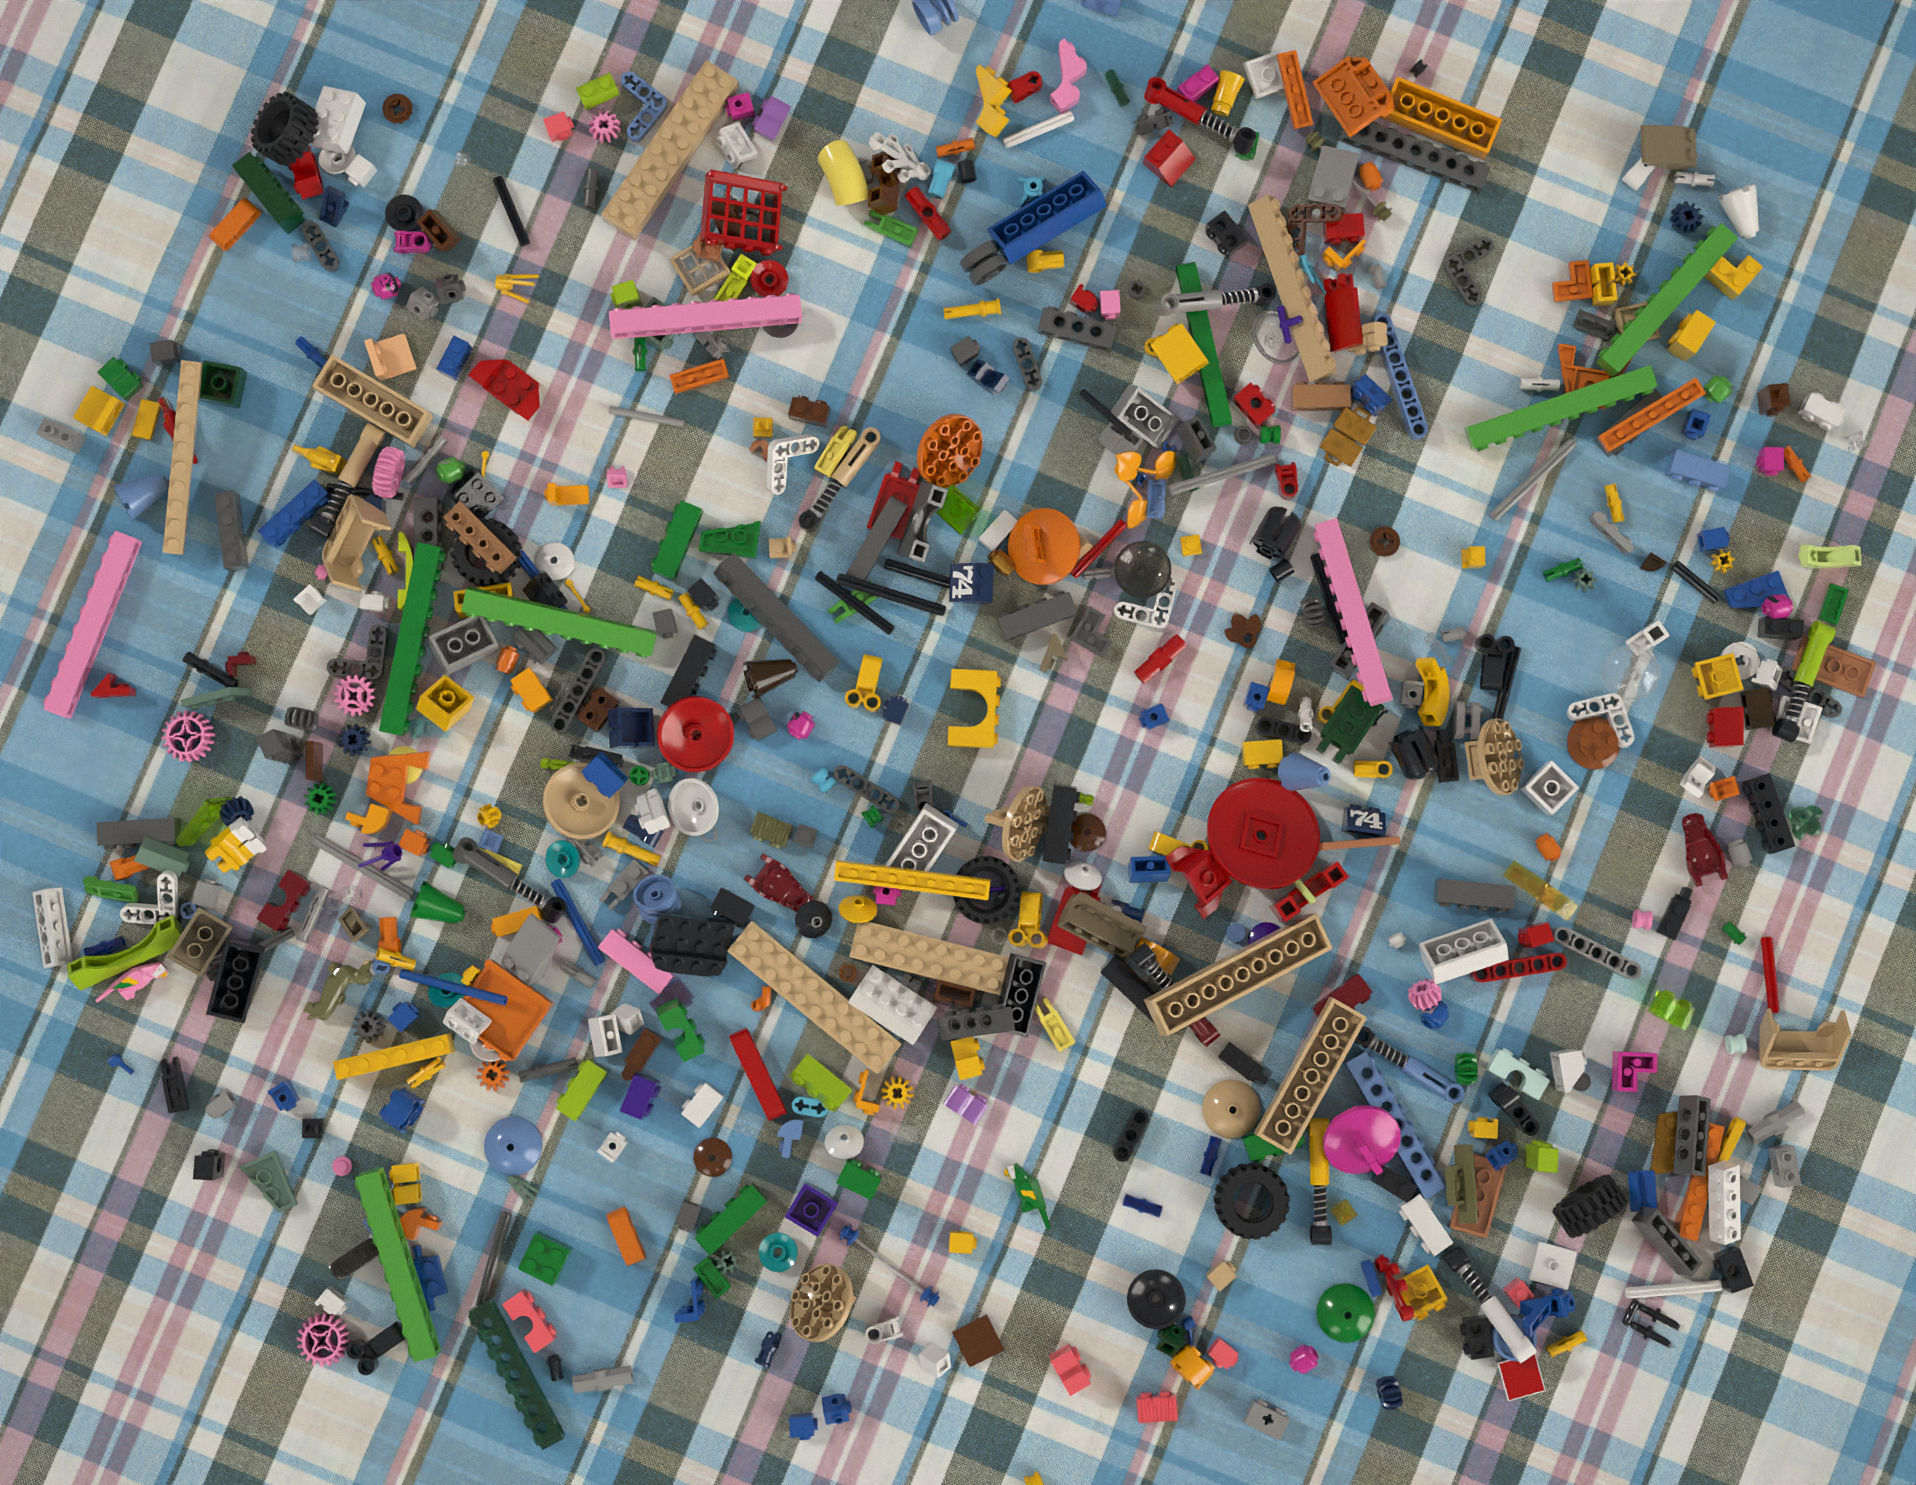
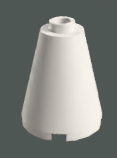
[1718,184,1759,239]

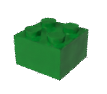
[836,1158,883,1200]
[518,1231,573,1286]

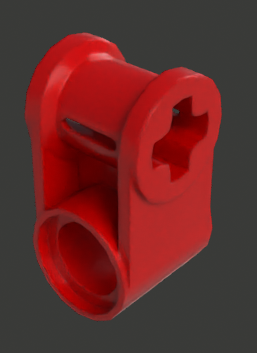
[1007,71,1042,103]
[1275,462,1298,500]

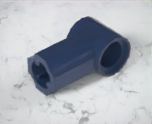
[623,814,664,848]

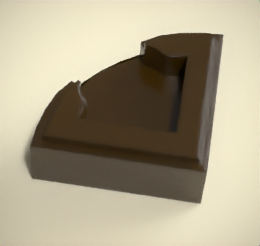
[1639,552,1667,572]

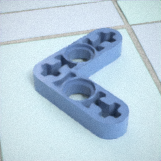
[620,71,668,142]

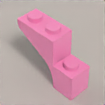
[1050,38,1087,114]

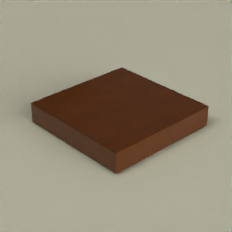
[306,741,323,782]
[952,1314,1004,1368]

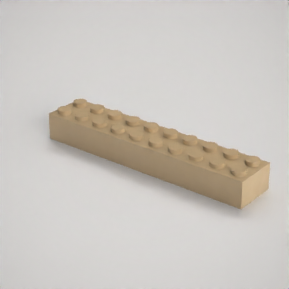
[601,60,739,241]
[1144,914,1333,1036]
[727,921,902,1074]

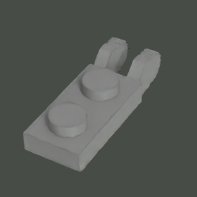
[1590,511,1635,556]
[599,859,649,911]

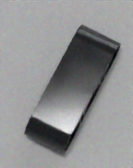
[1255,717,1312,745]
[1112,1108,1149,1162]

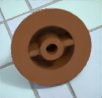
[1567,716,1620,769]

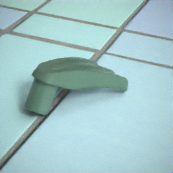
[507,1175,540,1205]

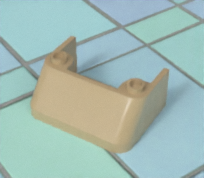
[322,494,391,591]
[1759,1009,1852,1071]

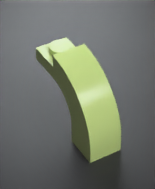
[1798,544,1861,568]

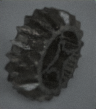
[329,1238,379,1281]

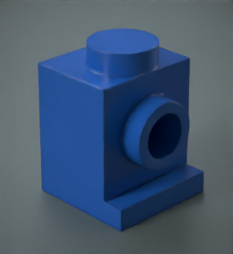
[1682,408,1711,440]
[267,1080,301,1112]
[1485,1140,1519,1171]

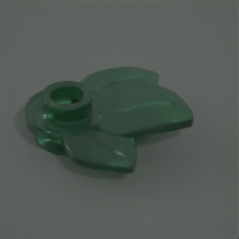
[1789,805,1823,840]

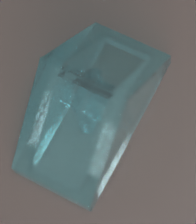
[410,718,450,740]

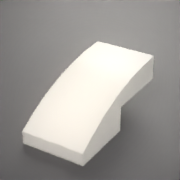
[978,510,1018,551]

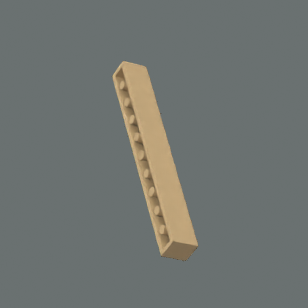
[1248,195,1337,382]
[163,360,203,555]

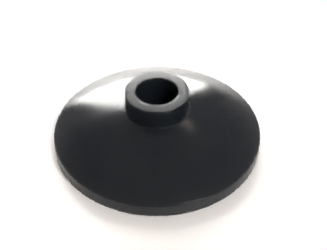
[385,194,423,232]
[795,900,832,938]

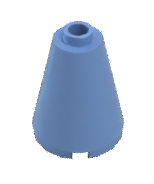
[113,474,169,520]
[1278,753,1331,791]

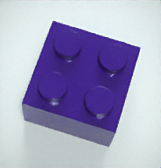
[620,1073,661,1120]
[785,1181,839,1237]

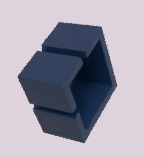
[608,707,655,749]

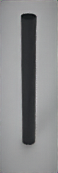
[1080,389,1132,436]
[327,483,404,501]

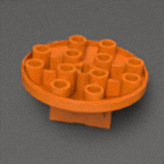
[917,414,983,488]
[1008,508,1080,585]

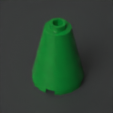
[409,881,466,924]

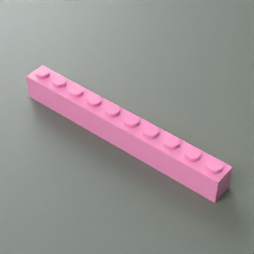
[609,293,802,339]
[1313,518,1393,706]
[43,531,142,719]

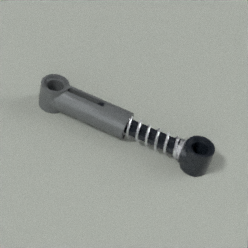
[452,837,567,923]

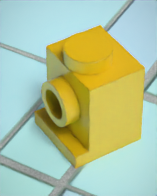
[1461,546,1486,569]
[1467,1117,1498,1139]

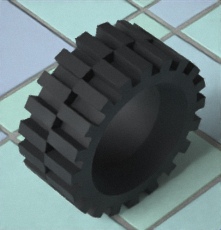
[251,92,319,166]
[450,517,523,587]
[953,856,1020,924]
[1552,1174,1628,1238]

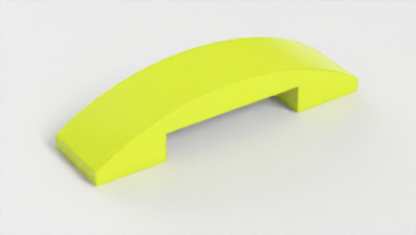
[714,254,757,301]
[398,532,414,611]

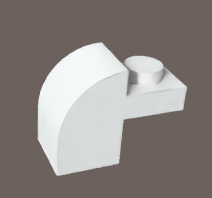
[1625,620,1670,657]
[1680,755,1716,798]

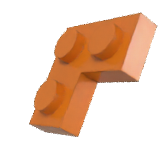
[1552,260,1593,303]

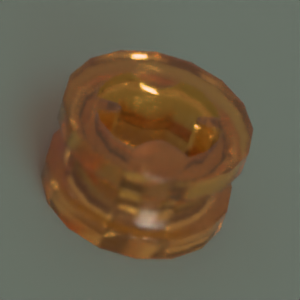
[839,964,857,982]

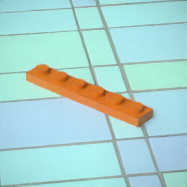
[1597,378,1706,453]

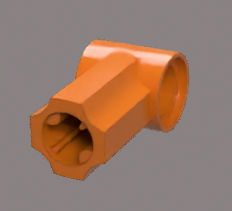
[109,855,150,881]
[378,917,401,953]

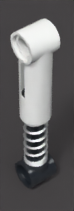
[1444,1246,1537,1364]

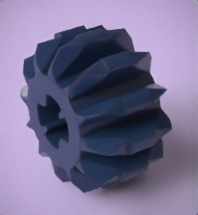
[1669,201,1703,234]
[338,724,371,757]
[219,796,254,826]
[1376,1376,1403,1410]

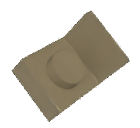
[1039,633,1068,673]
[338,906,372,943]

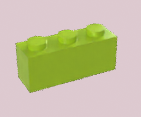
[790,1053,852,1113]
[555,1059,609,1121]
[1524,1140,1559,1173]

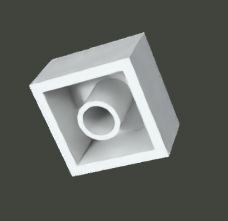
[1520,761,1579,816]

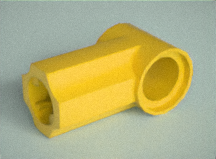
[1026,250,1064,273]
[1353,760,1393,778]

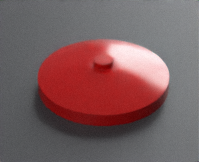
[657,696,734,772]

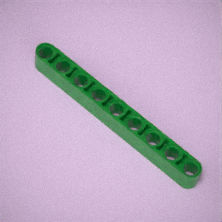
[1176,262,1232,428]

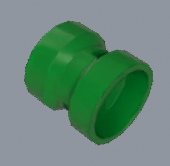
[1260,425,1281,444]

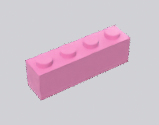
[598,928,675,994]

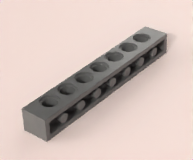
[1338,121,1491,194]

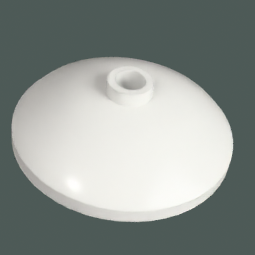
[668,778,719,836]

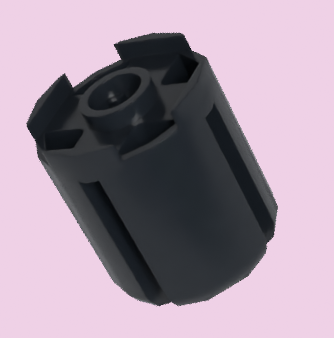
[1250,506,1301,562]
[1388,725,1440,780]

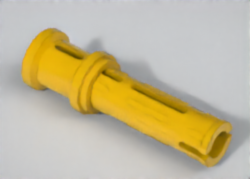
[943,298,1001,320]
[602,831,661,867]

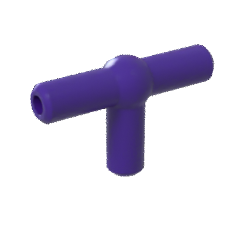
[1277,305,1303,344]

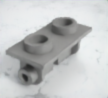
[694,331,730,360]
[566,837,603,867]

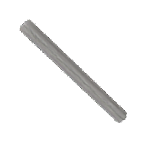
[1489,439,1577,521]
[1169,454,1276,495]
[312,834,414,900]

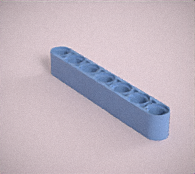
[1373,313,1428,441]

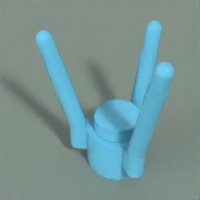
[1298,255,1327,296]

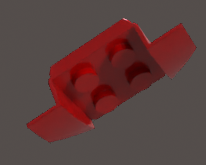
[468,359,540,421]
[1165,846,1232,919]

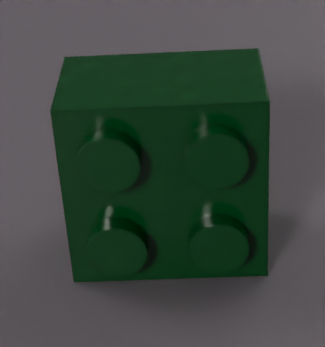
[199,360,247,409]

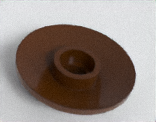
[1070,813,1106,852]
[693,1138,732,1177]

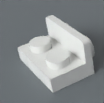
[715,122,758,169]
[443,998,492,1044]

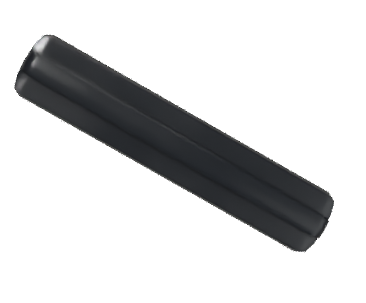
[1671,561,1721,604]

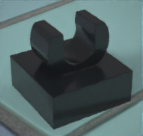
[302,1118,324,1138]

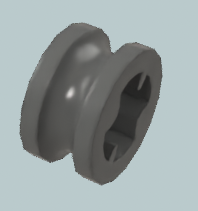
[1128,280,1146,299]

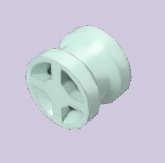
[1725,1034,1747,1054]

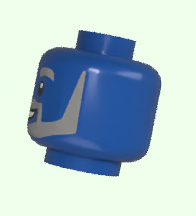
[1420,1001,1449,1030]

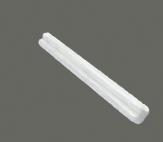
[1625,1280,1722,1299]

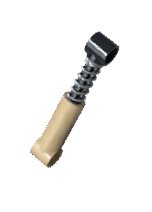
[309,423,386,540]
[799,427,881,533]

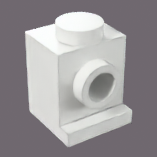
[359,589,391,613]
[1751,659,1783,691]
[597,1131,628,1163]
[315,1286,349,1316]

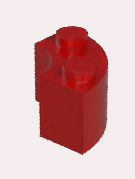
[288,146,324,200]

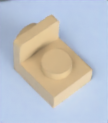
[769,536,796,559]

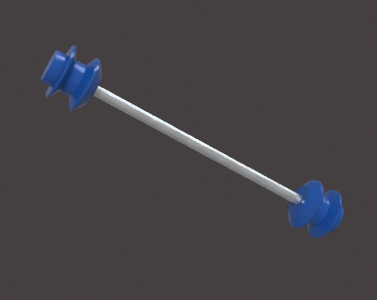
[839,1224,940,1307]

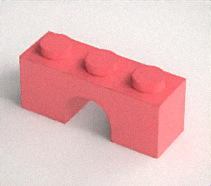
[502,1288,557,1353]

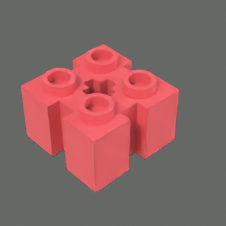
[1049,1343,1092,1396]

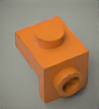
[1708,776,1741,802]

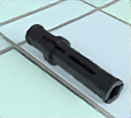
[182,651,239,688]

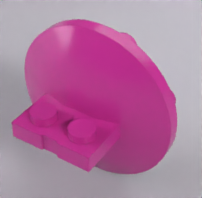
[1323,1105,1401,1175]

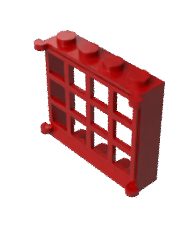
[700,169,788,256]

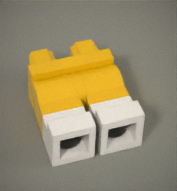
[205,816,268,873]

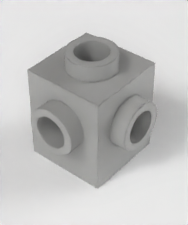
[406,287,440,321]

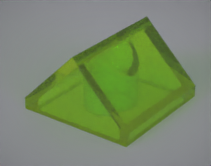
[935,484,981,535]

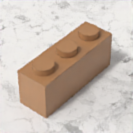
[1291,382,1351,411]

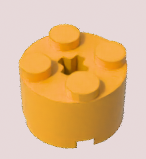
[1169,1344,1215,1390]

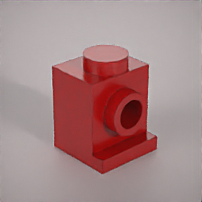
[1069,283,1100,316]

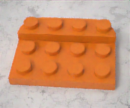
[1312,56,1394,137]

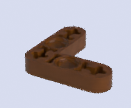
[1287,204,1344,256]

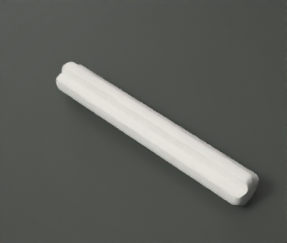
[1003,110,1074,148]

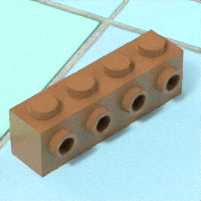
[443,501,517,574]

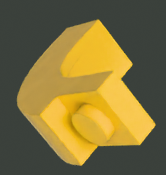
[1415,657,1450,726]

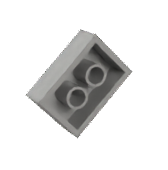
[428,615,499,676]

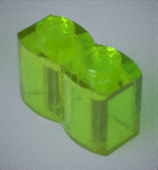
[1647,990,1696,1030]

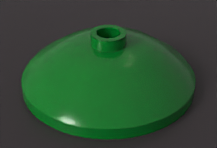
[1316,1283,1375,1343]

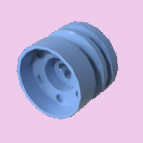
[912,0,959,36]

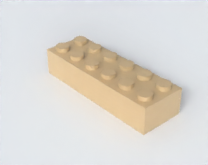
[312,354,434,448]

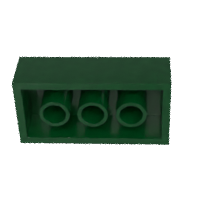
[232,152,306,234]

